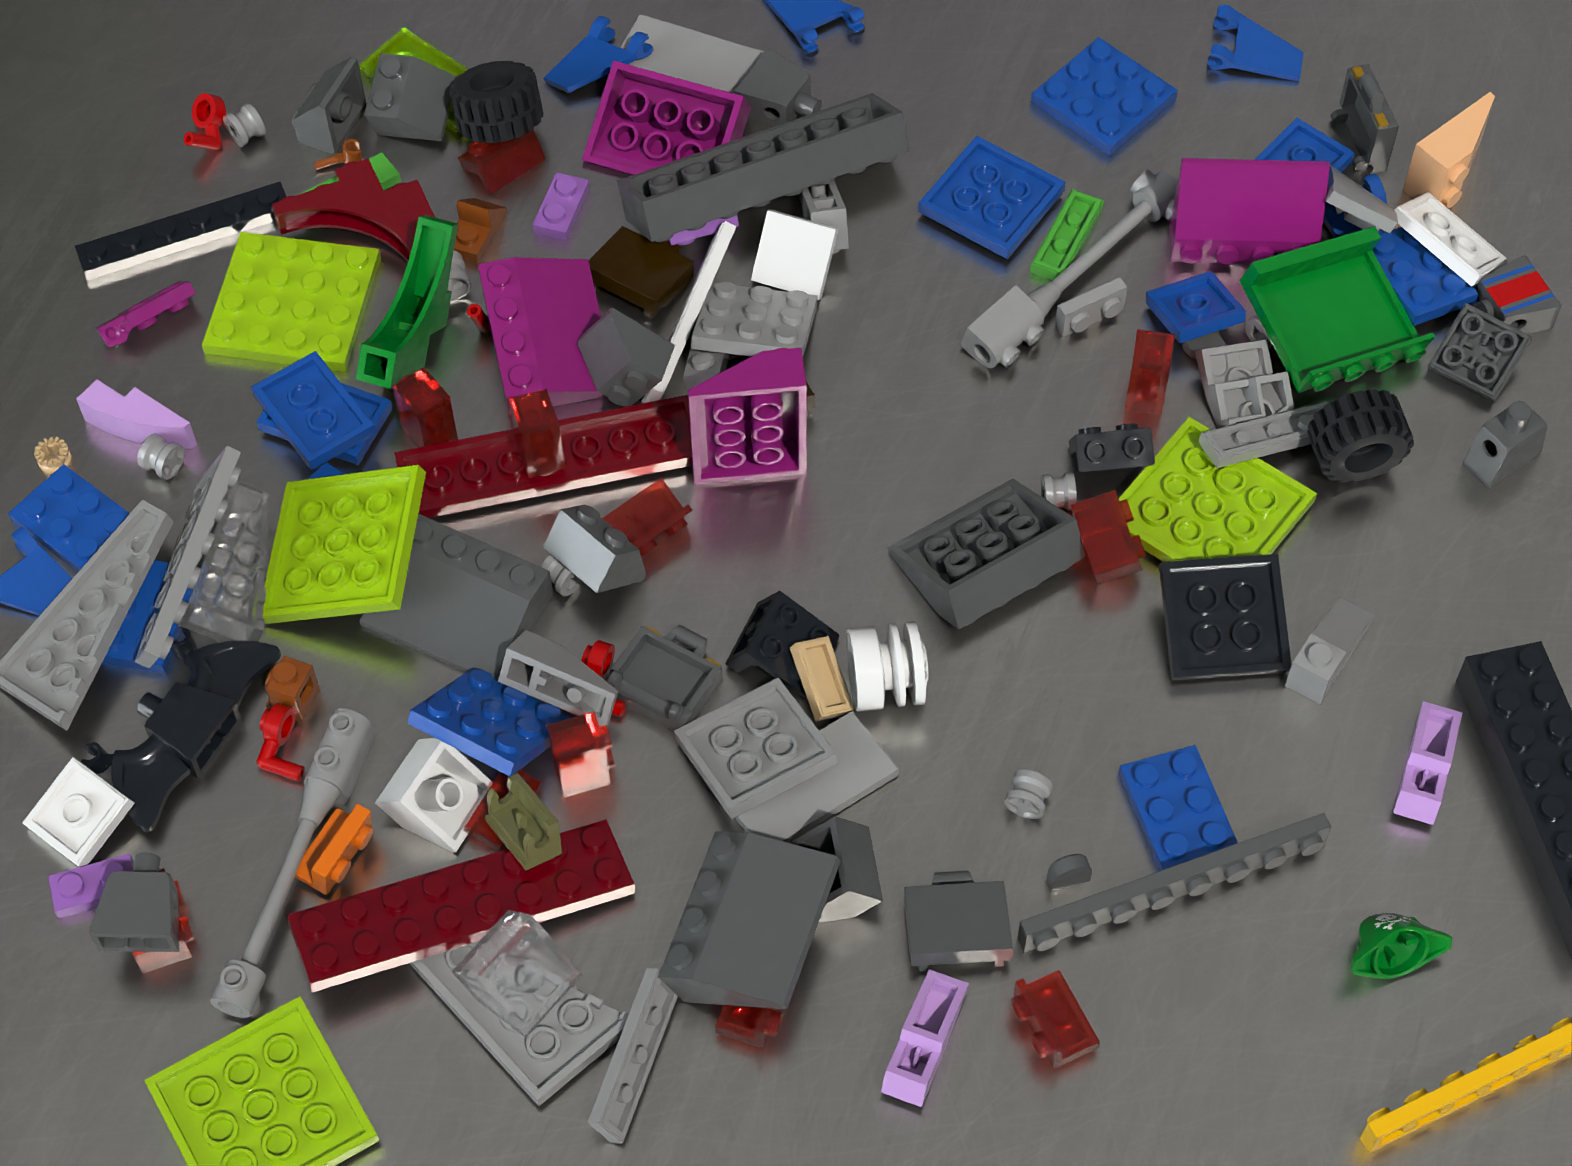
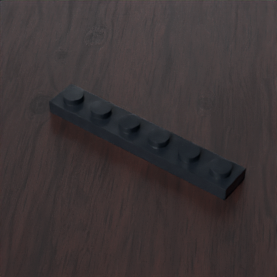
[75,182,287,281]

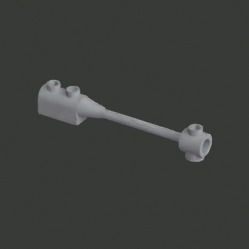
[960,170,1178,368]
[210,708,375,1018]

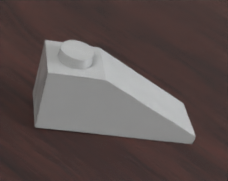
[799,180,849,254]
[1285,597,1375,705]
[498,630,618,728]

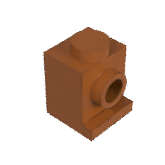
[265,656,320,721]

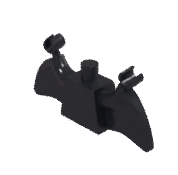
[81,628,281,832]

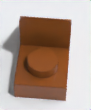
[454,198,507,264]

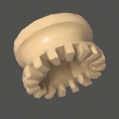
[34,437,72,475]

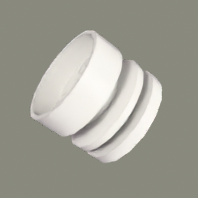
[846,621,928,712]

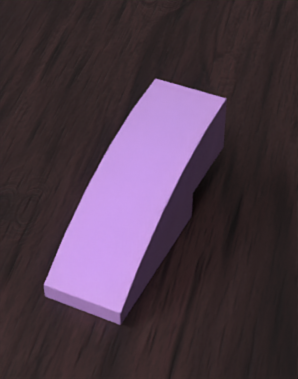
[76,379,197,449]
[1393,701,1462,825]
[881,969,969,1107]

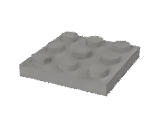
[691,282,818,356]
[674,677,838,819]

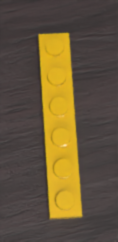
[1360,1017,1572,1153]

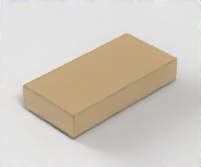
[790,636,855,722]

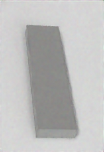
[1198,401,1329,468]
[587,968,678,1144]

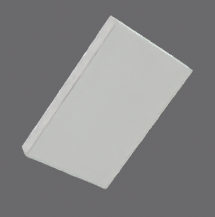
[1395,192,1508,287]

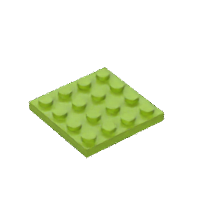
[202,232,381,372]
[1103,416,1317,562]
[258,465,426,624]
[144,996,380,1166]

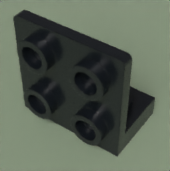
[725,590,839,698]

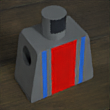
[1469,255,1562,334]

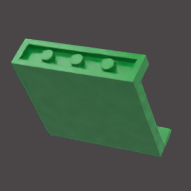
[1239,226,1435,393]

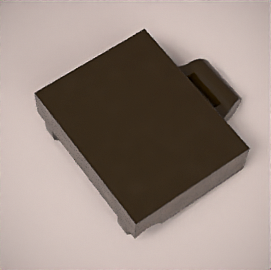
[588,226,695,319]

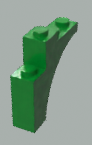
[356,215,458,389]

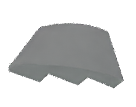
[1326,165,1398,233]
[1195,339,1294,429]

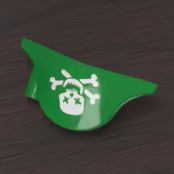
[1351,913,1453,979]

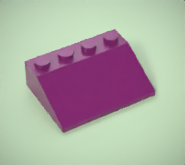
[582,61,751,175]
[1169,158,1330,264]
[478,257,606,415]
[688,348,807,484]

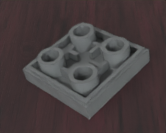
[1428,303,1532,402]

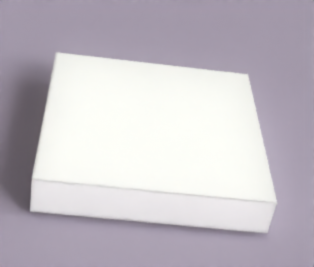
[751,209,839,300]
[22,757,135,867]

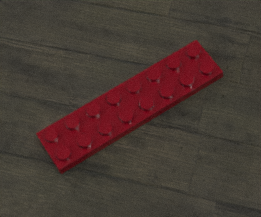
[394,395,693,518]
[287,819,635,993]

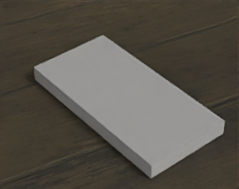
[620,14,764,93]
[735,711,899,843]

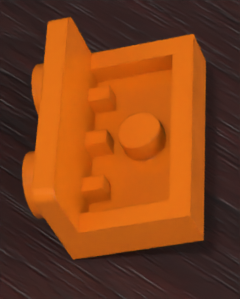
[295,803,374,896]

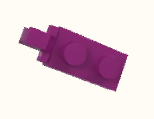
[96,281,196,347]

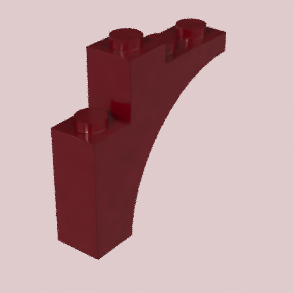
[272,158,435,262]

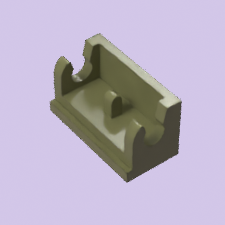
[485,773,562,871]

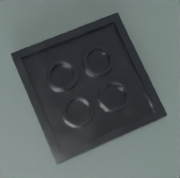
[1159,554,1292,681]

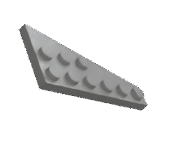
[135,446,242,668]
[0,499,174,731]
[409,939,629,1106]

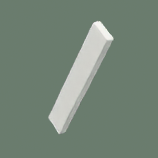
[641,221,737,403]

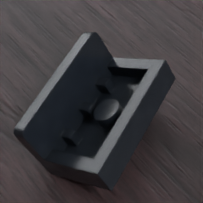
[1069,423,1155,473]

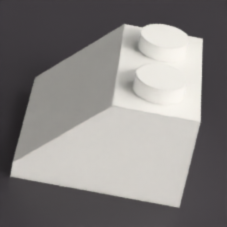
[375,738,499,852]

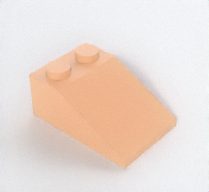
[1402,92,1495,208]

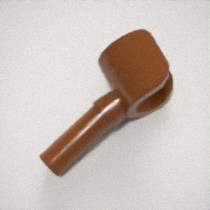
[314,139,363,170]

